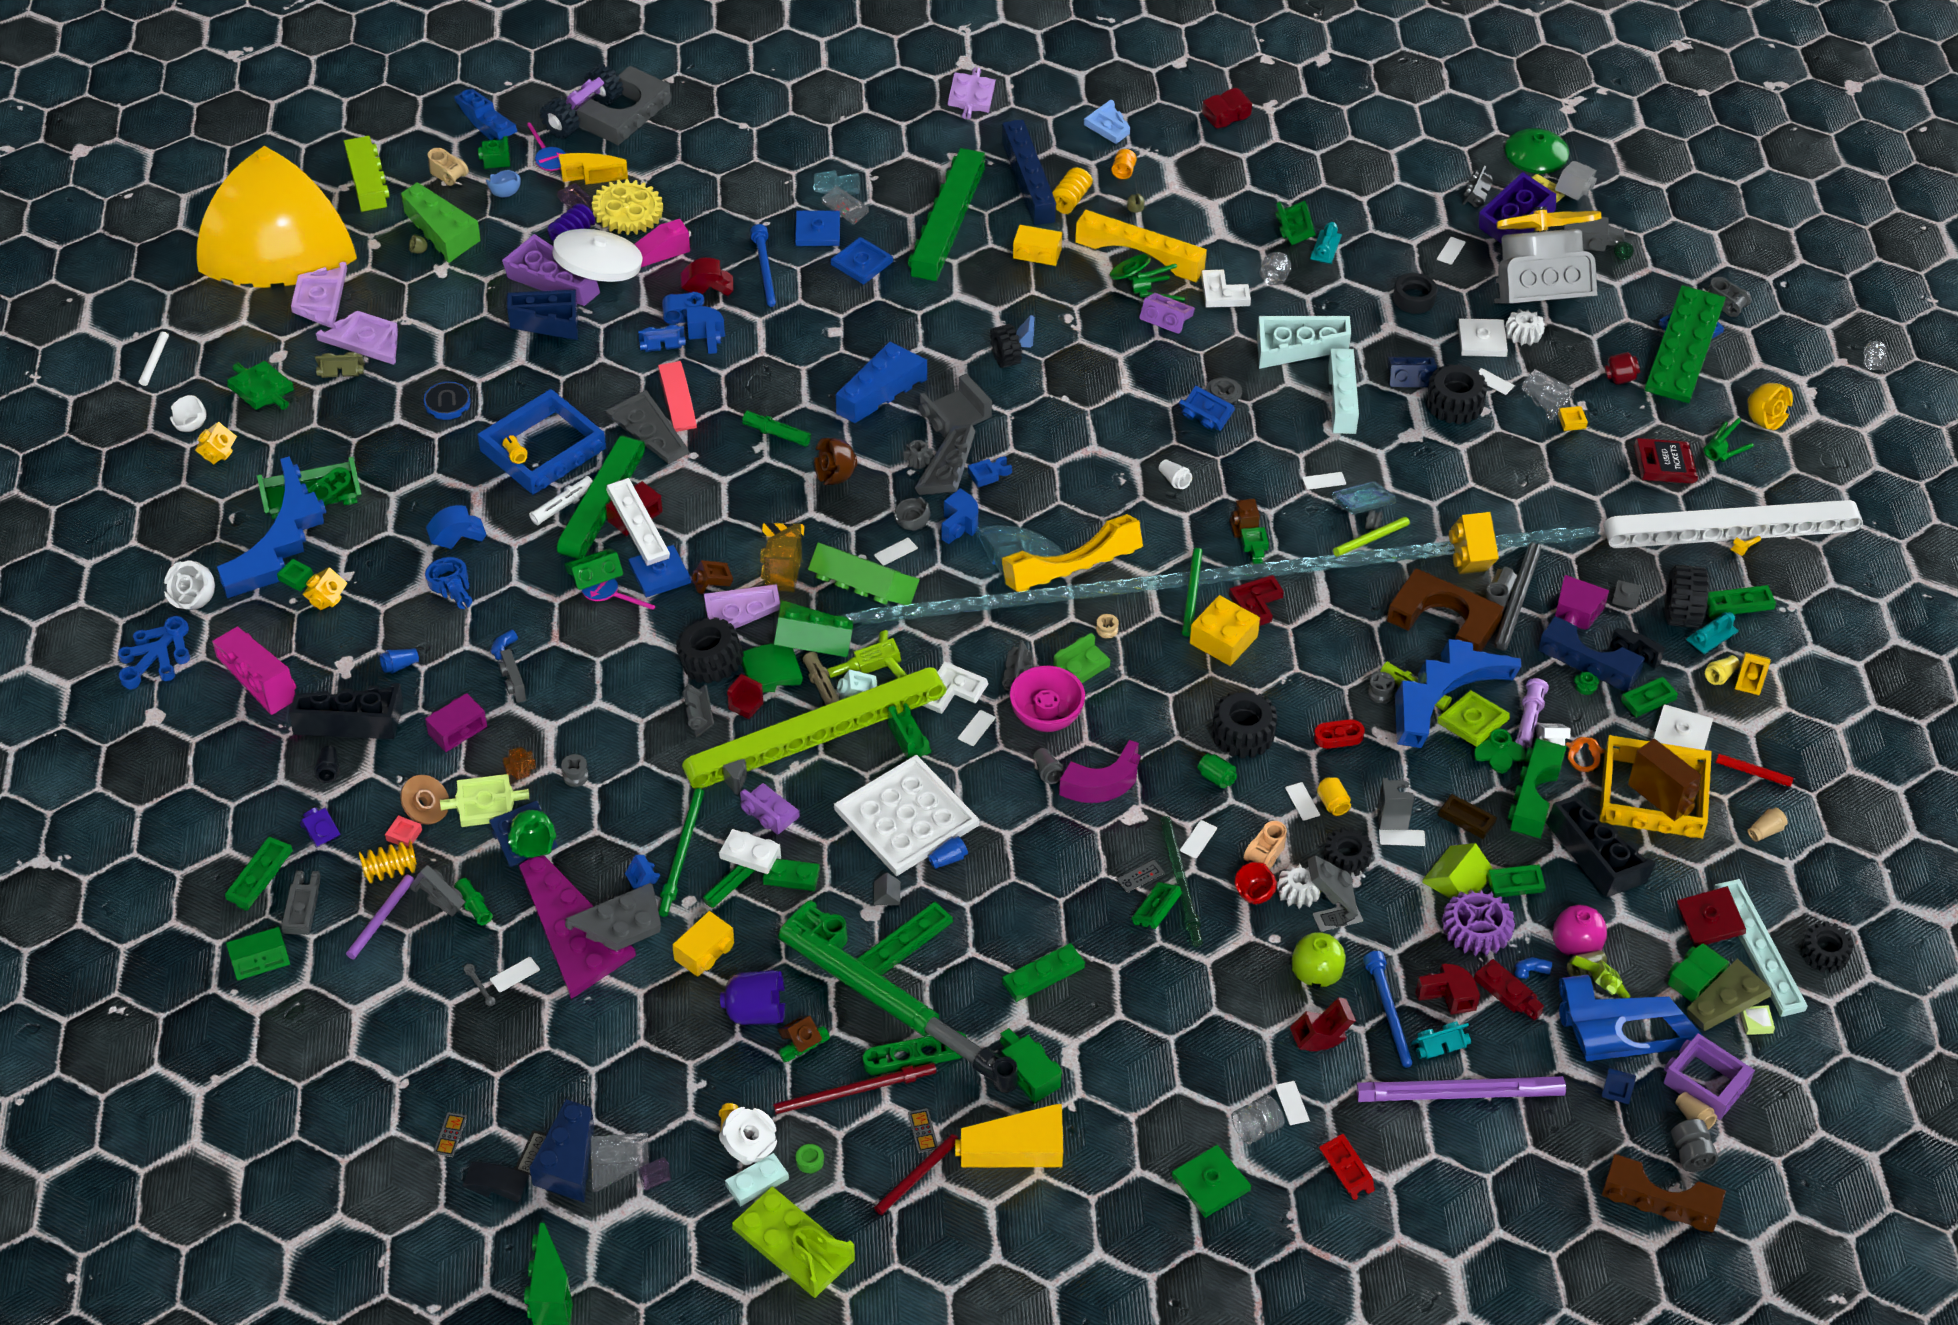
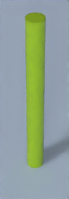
[1333,517,1410,557]

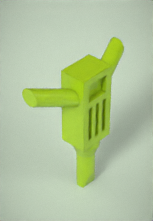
[827,630,907,678]
[1570,955,1630,998]

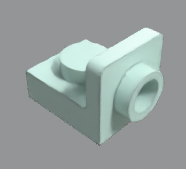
[837,670,877,700]

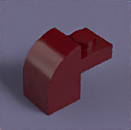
[681,258,733,296]
[1416,964,1480,1015]
[1290,997,1356,1051]

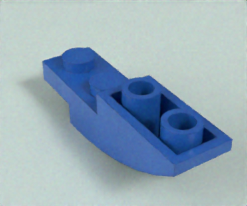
[454,89,517,140]

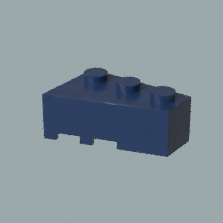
[507,289,578,340]
[530,1099,594,1203]

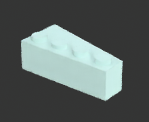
[1257,316,1351,369]

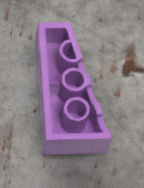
[502,234,600,306]

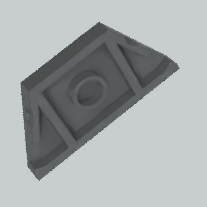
[565,883,661,951]

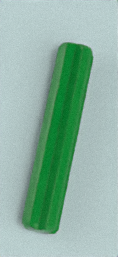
[703,865,755,908]

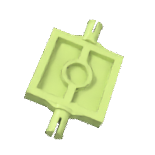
[440,774,530,827]

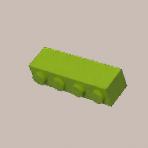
[344,136,390,212]

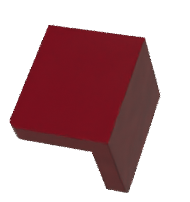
[727,674,763,720]

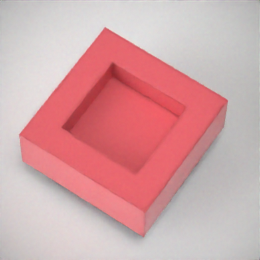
[385,815,422,848]

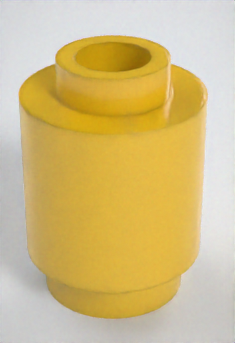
[1317,777,1351,816]

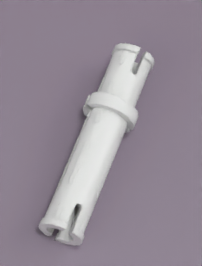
[529,476,593,526]

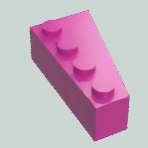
[212,626,296,715]

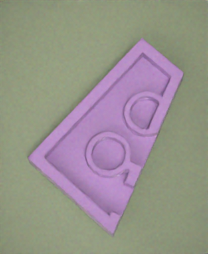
[704,584,780,629]

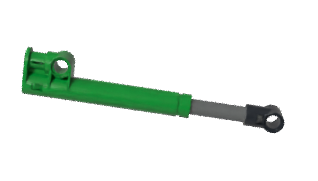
[779,900,1018,1093]

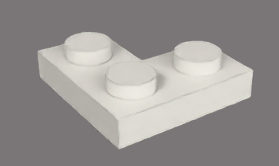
[1201,270,1251,307]
[922,661,988,714]

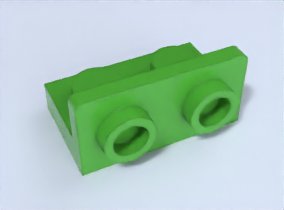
[1053,633,1111,683]

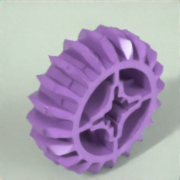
[1442,889,1515,956]

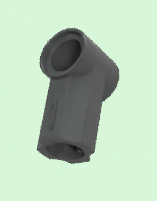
[1485,567,1517,612]

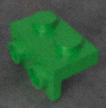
[1275,201,1316,245]

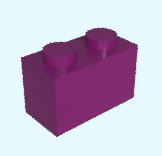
[425,693,487,752]

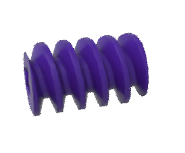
[548,204,596,244]

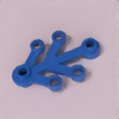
[118,616,190,689]

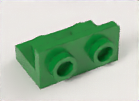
[564,548,623,590]

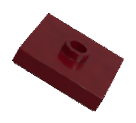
[1677,886,1746,948]

